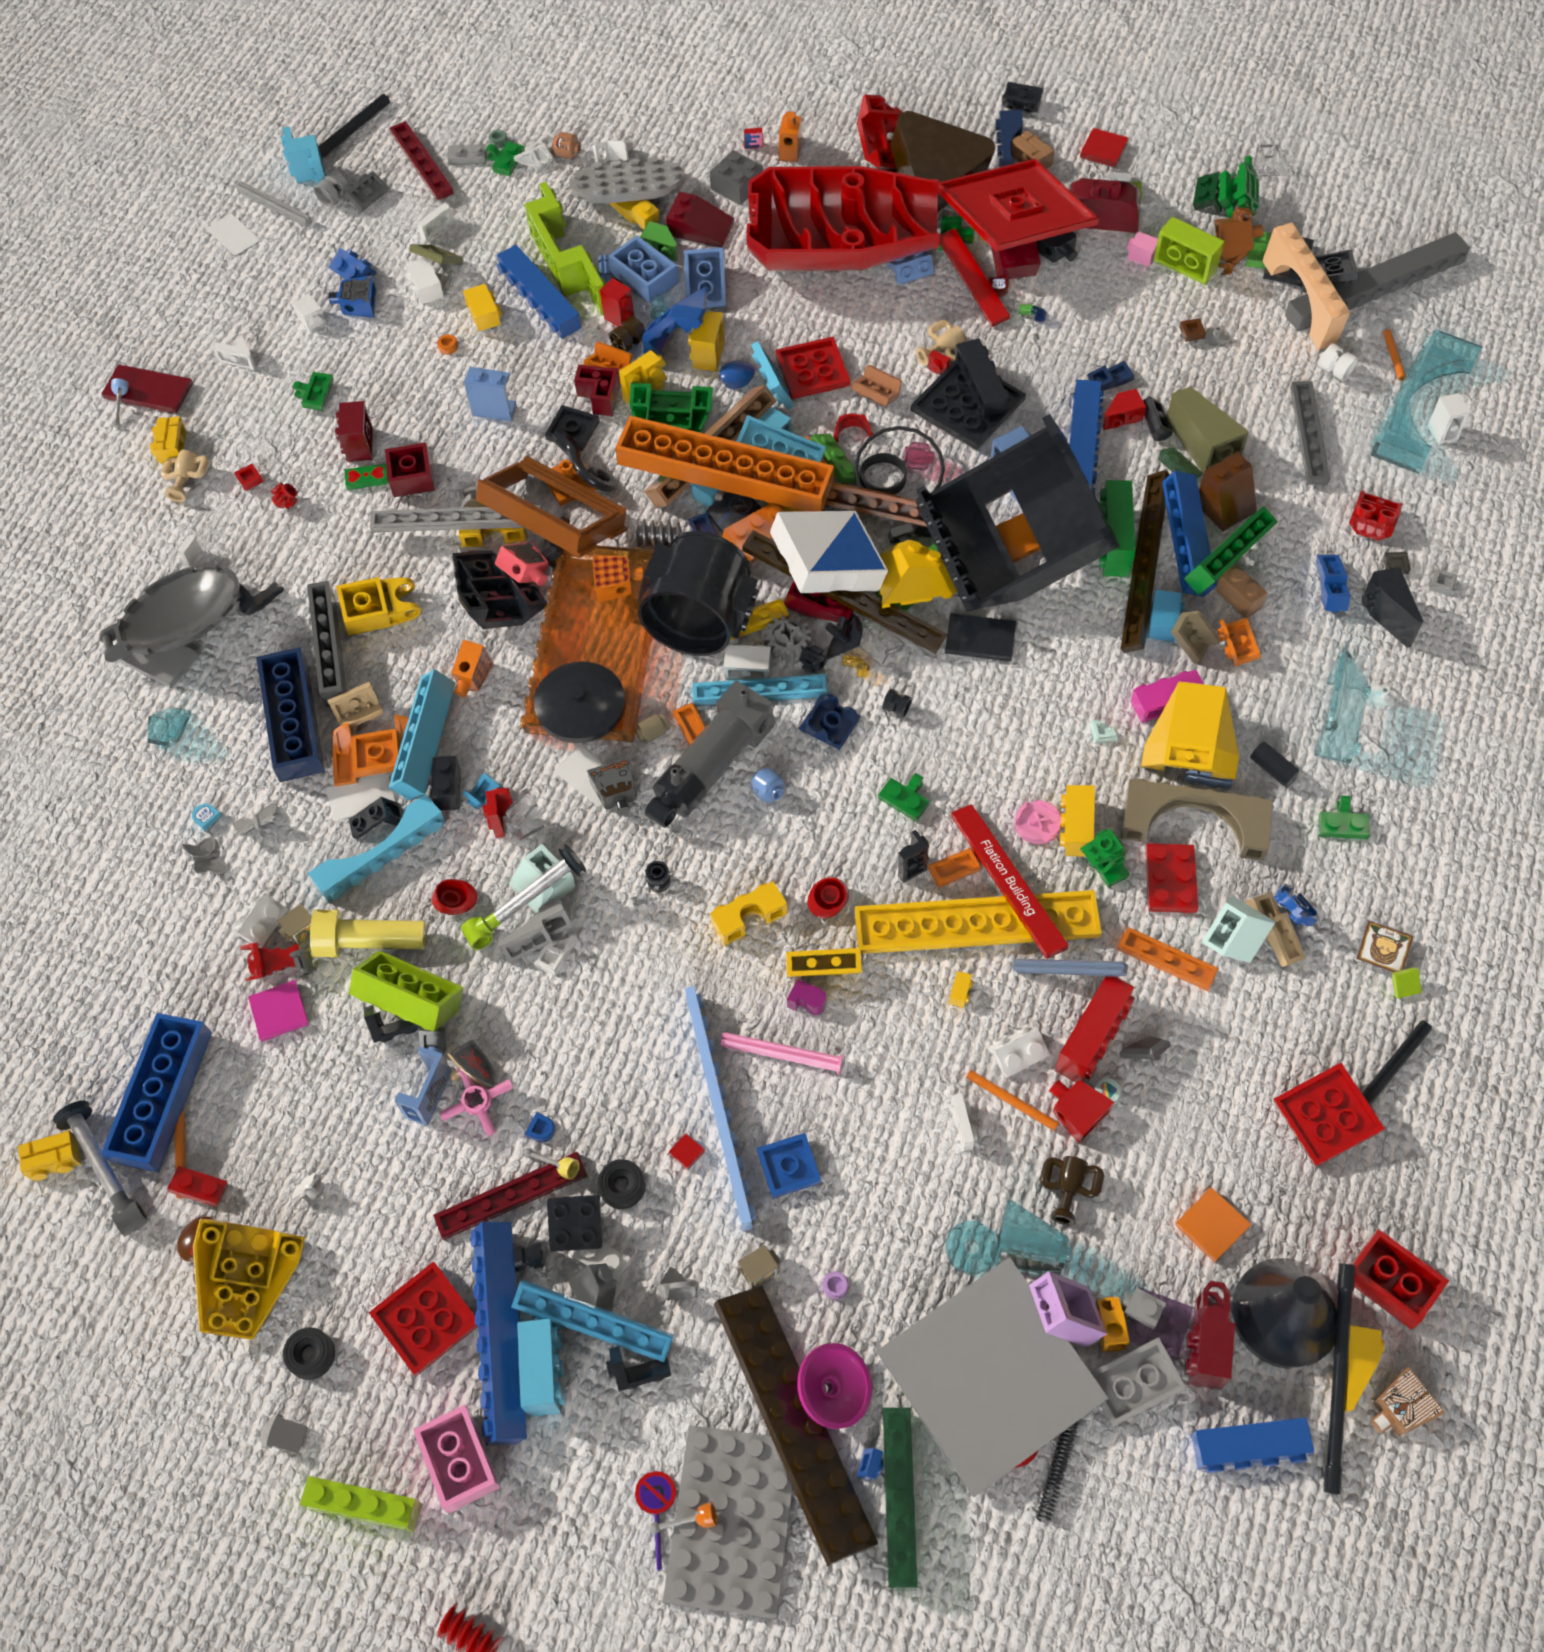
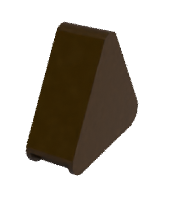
[890,111,995,213]

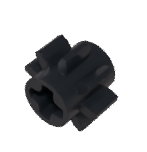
[799,645,827,673]

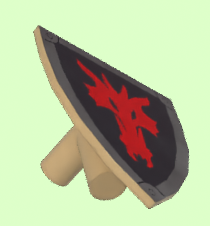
[448,1040,498,1088]

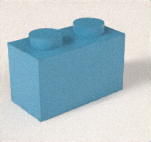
[1147,589,1185,642]

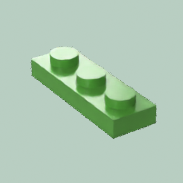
[811,433,857,484]

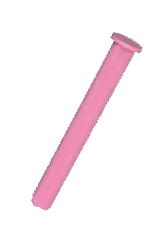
[720,1032,844,1075]

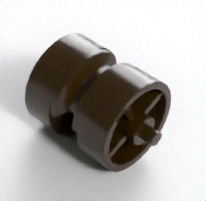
[608,316,646,352]

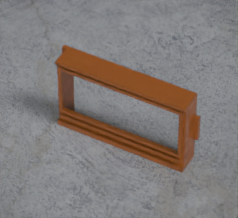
[476,456,627,558]

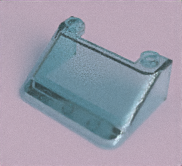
[1314,647,1371,764]

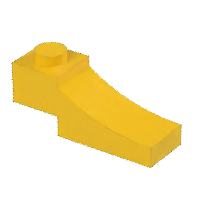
[609,199,659,230]

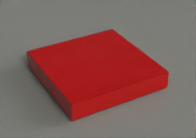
[1080,128,1129,167]

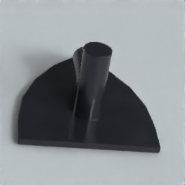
[825,613,863,660]

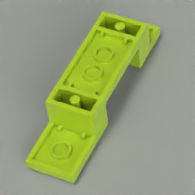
[524,182,606,315]

